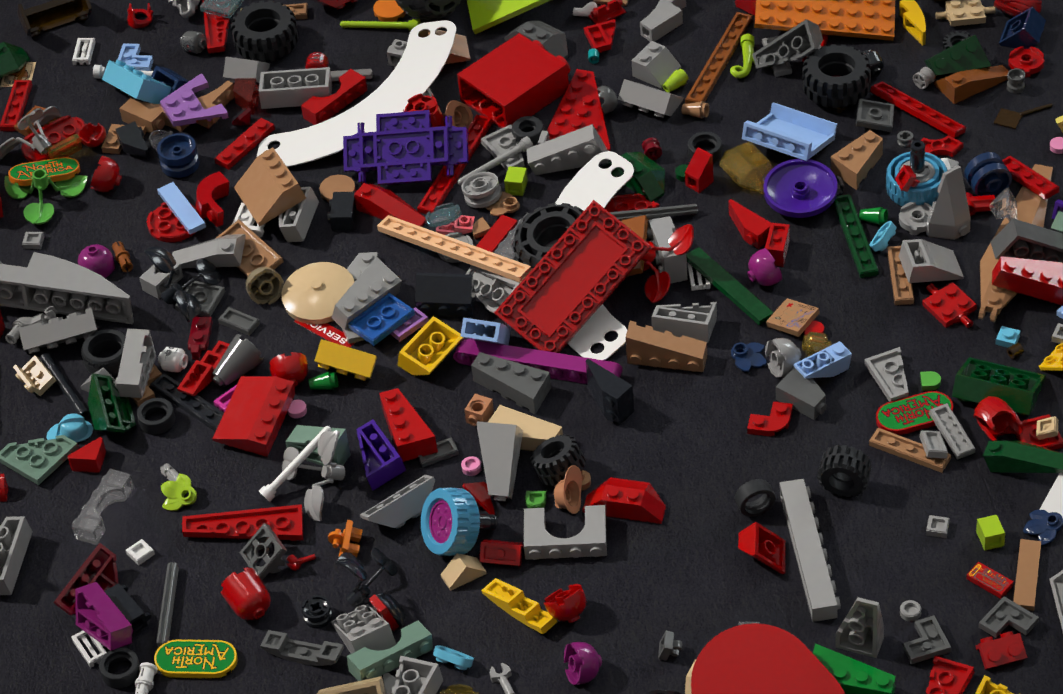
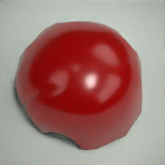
[78,123,107,148]

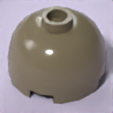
[246,267,284,304]

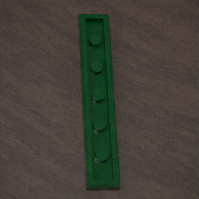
[833,194,879,278]
[686,247,774,325]

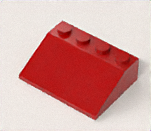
[212,376,295,457]

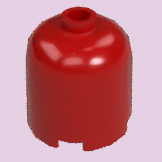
[220,567,271,620]

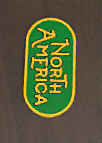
[154,640,238,678]

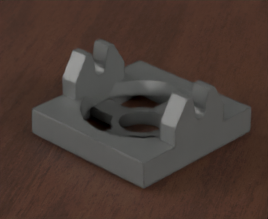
[239,523,287,580]

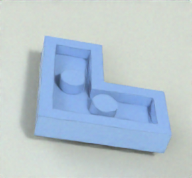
[118,43,153,71]

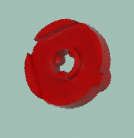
[1008,46,1044,77]

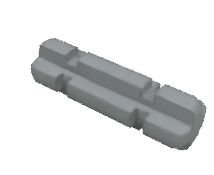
[160,463,179,481]

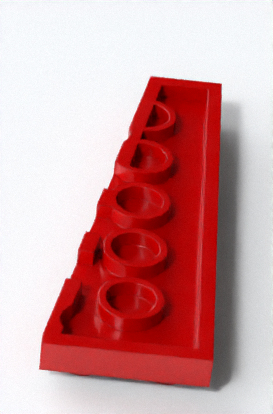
[202,0,232,54]
[182,504,303,541]

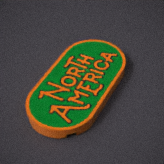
[8,157,80,186]

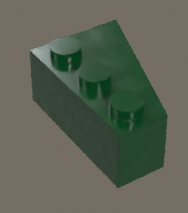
[925,35,991,76]

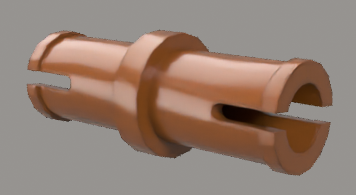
[112,241,133,272]

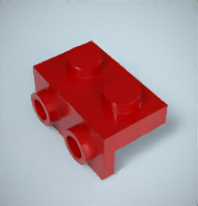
[975,631,1027,669]

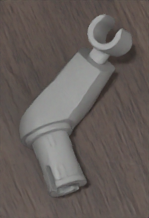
[5,306,57,344]

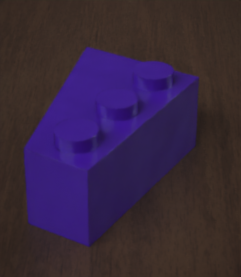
[356,419,406,491]

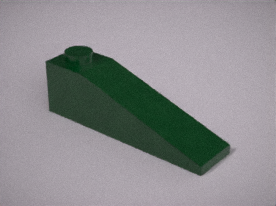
[983,441,1063,473]

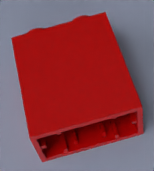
[457,33,570,128]

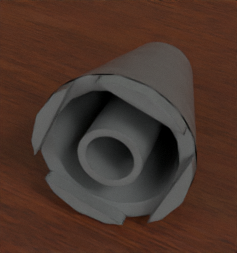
[212,334,264,387]

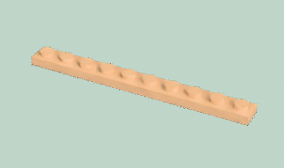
[377,215,532,283]

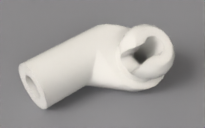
[573,2,597,17]

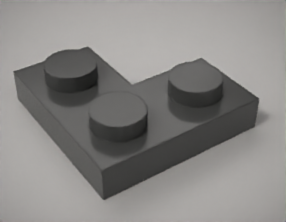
[979,596,1039,638]
[903,615,951,664]

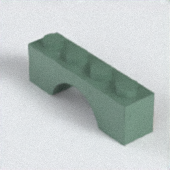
[347,620,433,681]

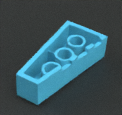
[102,59,172,104]

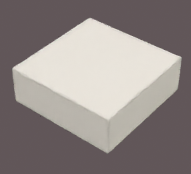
[126,539,155,565]

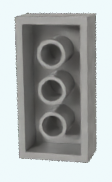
[259,67,332,109]

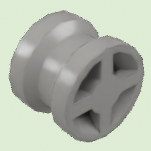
[913,67,935,89]

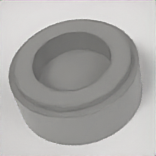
[900,600,921,621]

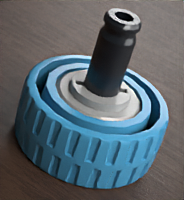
[886,140,948,206]

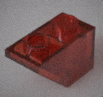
[233,78,259,115]

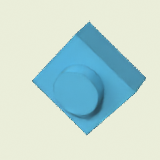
[996,326,1020,348]

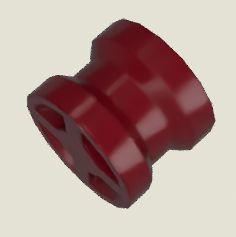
[642,137,662,160]

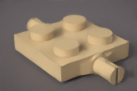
[935,0,995,27]

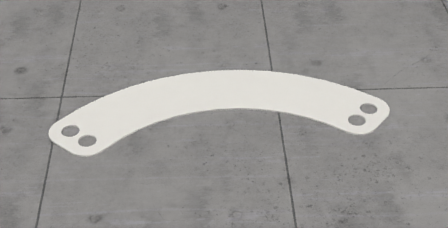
[257,20,456,167]
[544,151,634,360]

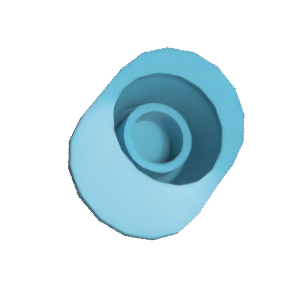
[47,413,93,442]

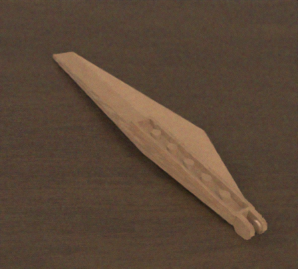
[978,164,1053,322]

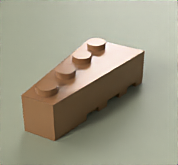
[625,321,707,372]

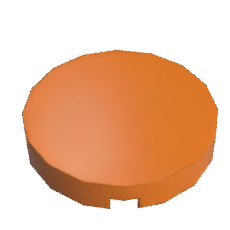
[373,0,406,22]

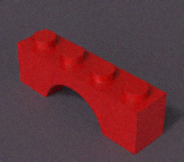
[301,69,367,125]

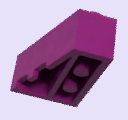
[75,582,133,650]

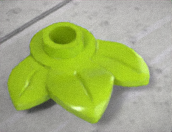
[161,474,197,511]

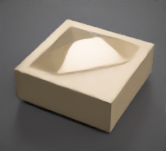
[1036,416,1058,440]

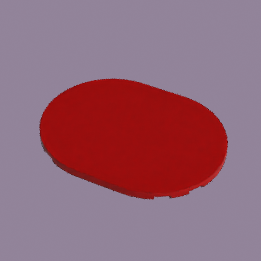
[691,623,845,694]

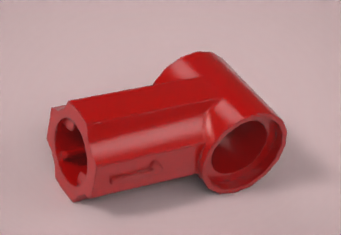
[966,192,996,217]

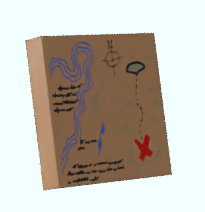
[766,298,820,337]

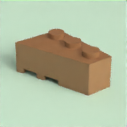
[831,130,883,190]

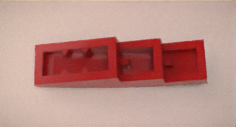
[177,340,230,396]

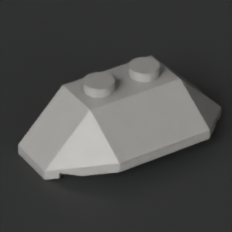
[360,475,435,528]

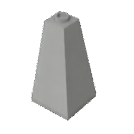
[477,421,523,502]

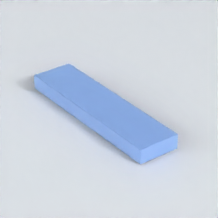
[157,182,206,234]

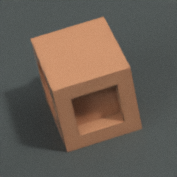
[464,394,494,426]

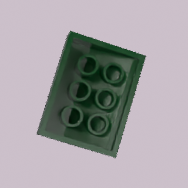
[952,357,1046,416]

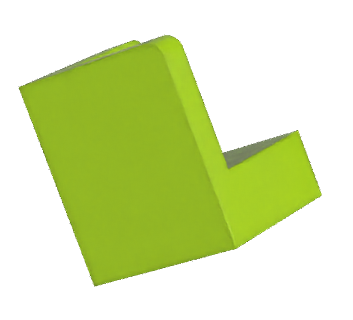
[504,166,528,196]
[976,515,1005,551]

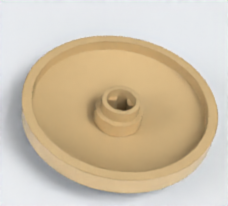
[282,262,355,324]

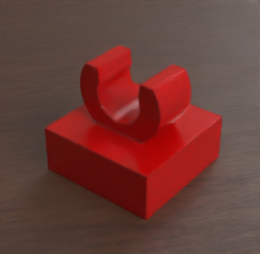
[895,165,920,192]

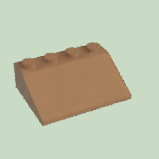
[234,147,307,227]

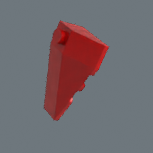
[354,183,427,227]

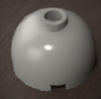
[765,338,801,377]

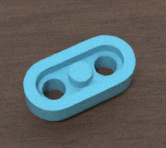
[870,221,897,252]
[433,645,474,670]

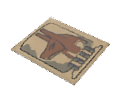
[0,62,36,87]

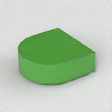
[920,371,941,391]
[526,491,547,508]

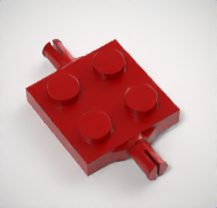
[922,282,977,328]

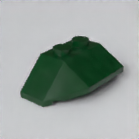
[0,42,30,78]
[602,152,665,202]
[88,373,136,433]

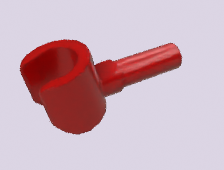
[287,554,316,570]

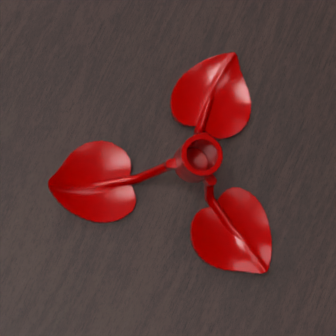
[641,224,694,303]

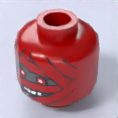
[305,52,329,69]

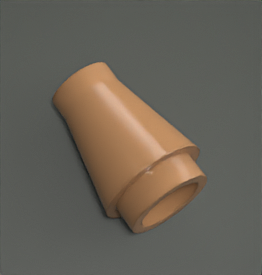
[682,101,709,119]

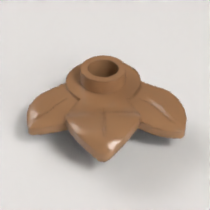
[485,192,520,216]

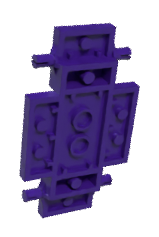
[343,110,469,186]

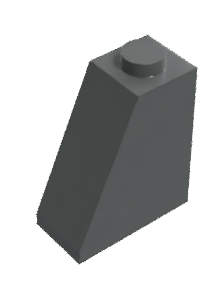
[776,367,827,420]

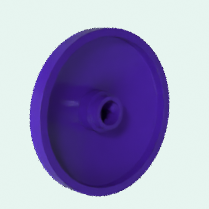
[763,159,838,218]

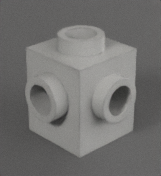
[387,39,407,67]

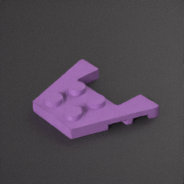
[160,74,229,126]

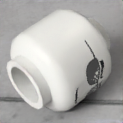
[158,347,188,373]

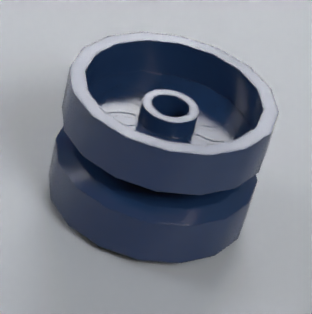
[157,133,200,178]
[964,152,1012,198]

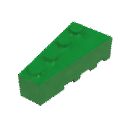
[813,643,896,694]

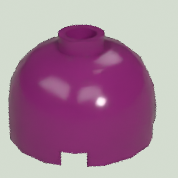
[78,244,115,278]
[747,248,783,287]
[564,642,602,685]

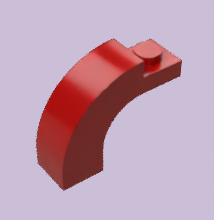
[196,171,229,227]

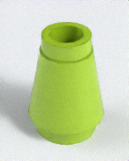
[662,69,689,93]

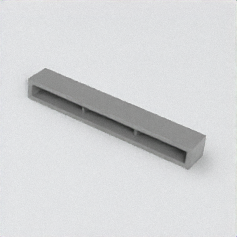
[780,479,841,622]

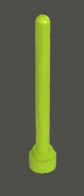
[340,19,421,30]

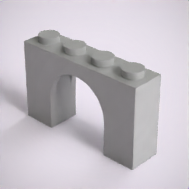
[524,505,607,560]

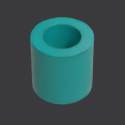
[588,48,599,64]

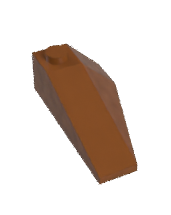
[934,65,1009,104]

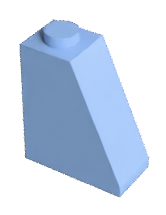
[460,317,511,345]

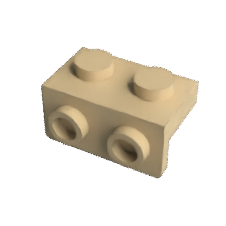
[13,356,56,396]

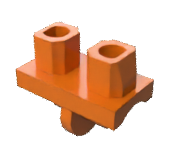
[328,520,362,557]

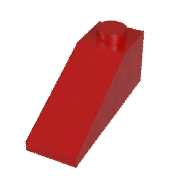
[728,199,771,249]

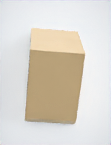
[441,553,487,591]

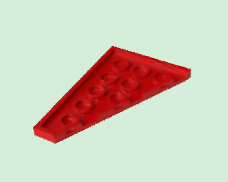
[547,69,611,151]

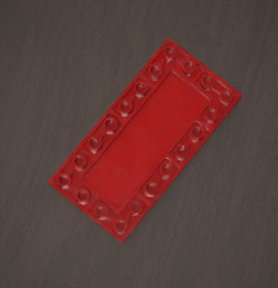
[494,200,652,353]

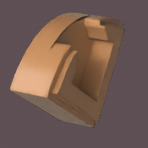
[472,217,490,239]

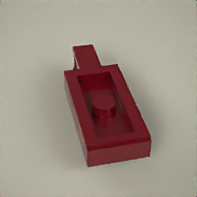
[188,317,213,360]

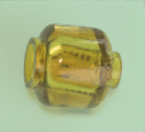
[802,332,831,357]

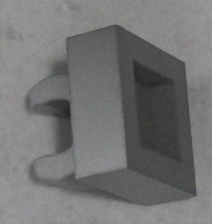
[658,630,682,661]

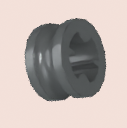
[897,131,914,147]

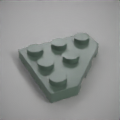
[0,435,79,485]

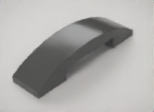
[260,630,344,666]

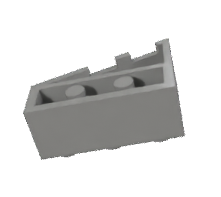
[279,187,319,242]
[652,302,717,343]
[115,329,156,398]

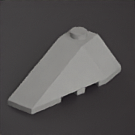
[926,165,971,240]

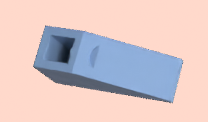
[793,341,852,378]

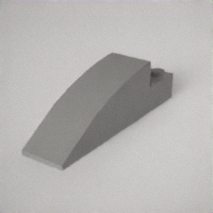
[0,252,134,324]

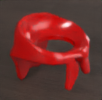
[127,3,153,29]

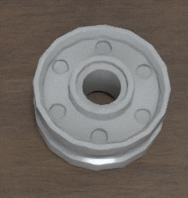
[461,172,502,208]

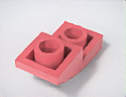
[436,215,475,235]

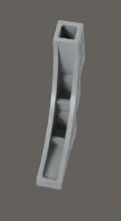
[640,0,686,42]

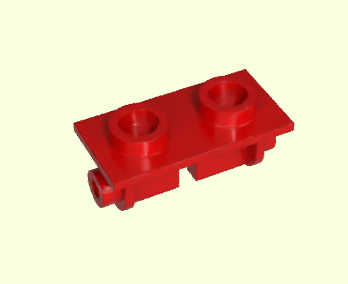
[588,0,626,24]

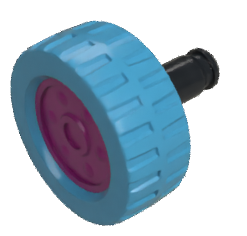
[421,488,498,556]

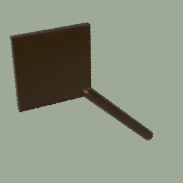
[994,103,1053,129]

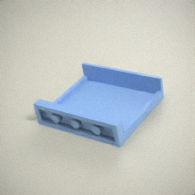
[742,102,837,161]

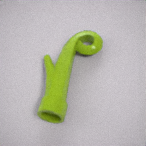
[730,34,755,78]

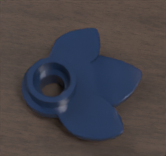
[731,342,767,372]
[1023,510,1063,546]

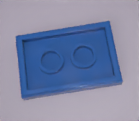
[348,293,415,346]

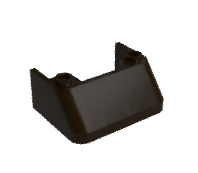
[17,0,92,38]

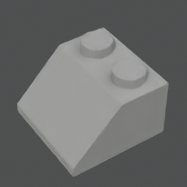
[631,41,681,88]
[223,57,270,85]

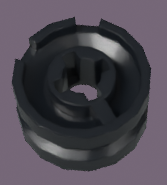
[302,595,332,628]

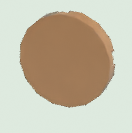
[319,174,356,203]

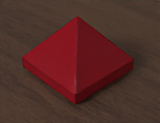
[232,108,251,126]

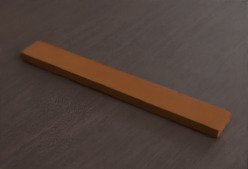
[685,12,753,104]

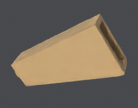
[488,405,563,451]

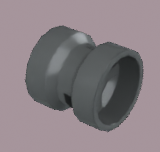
[1007,68,1025,94]

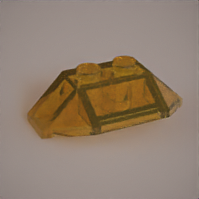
[720,141,773,194]

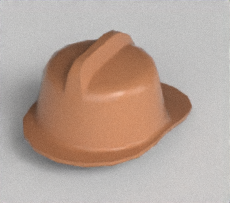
[443,100,473,128]
[554,465,582,514]

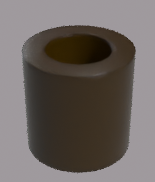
[1006,343,1024,359]

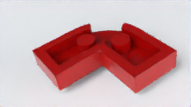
[747,402,793,436]

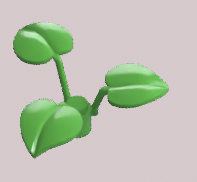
[4,169,88,225]

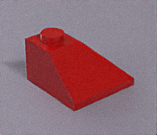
[738,522,785,574]

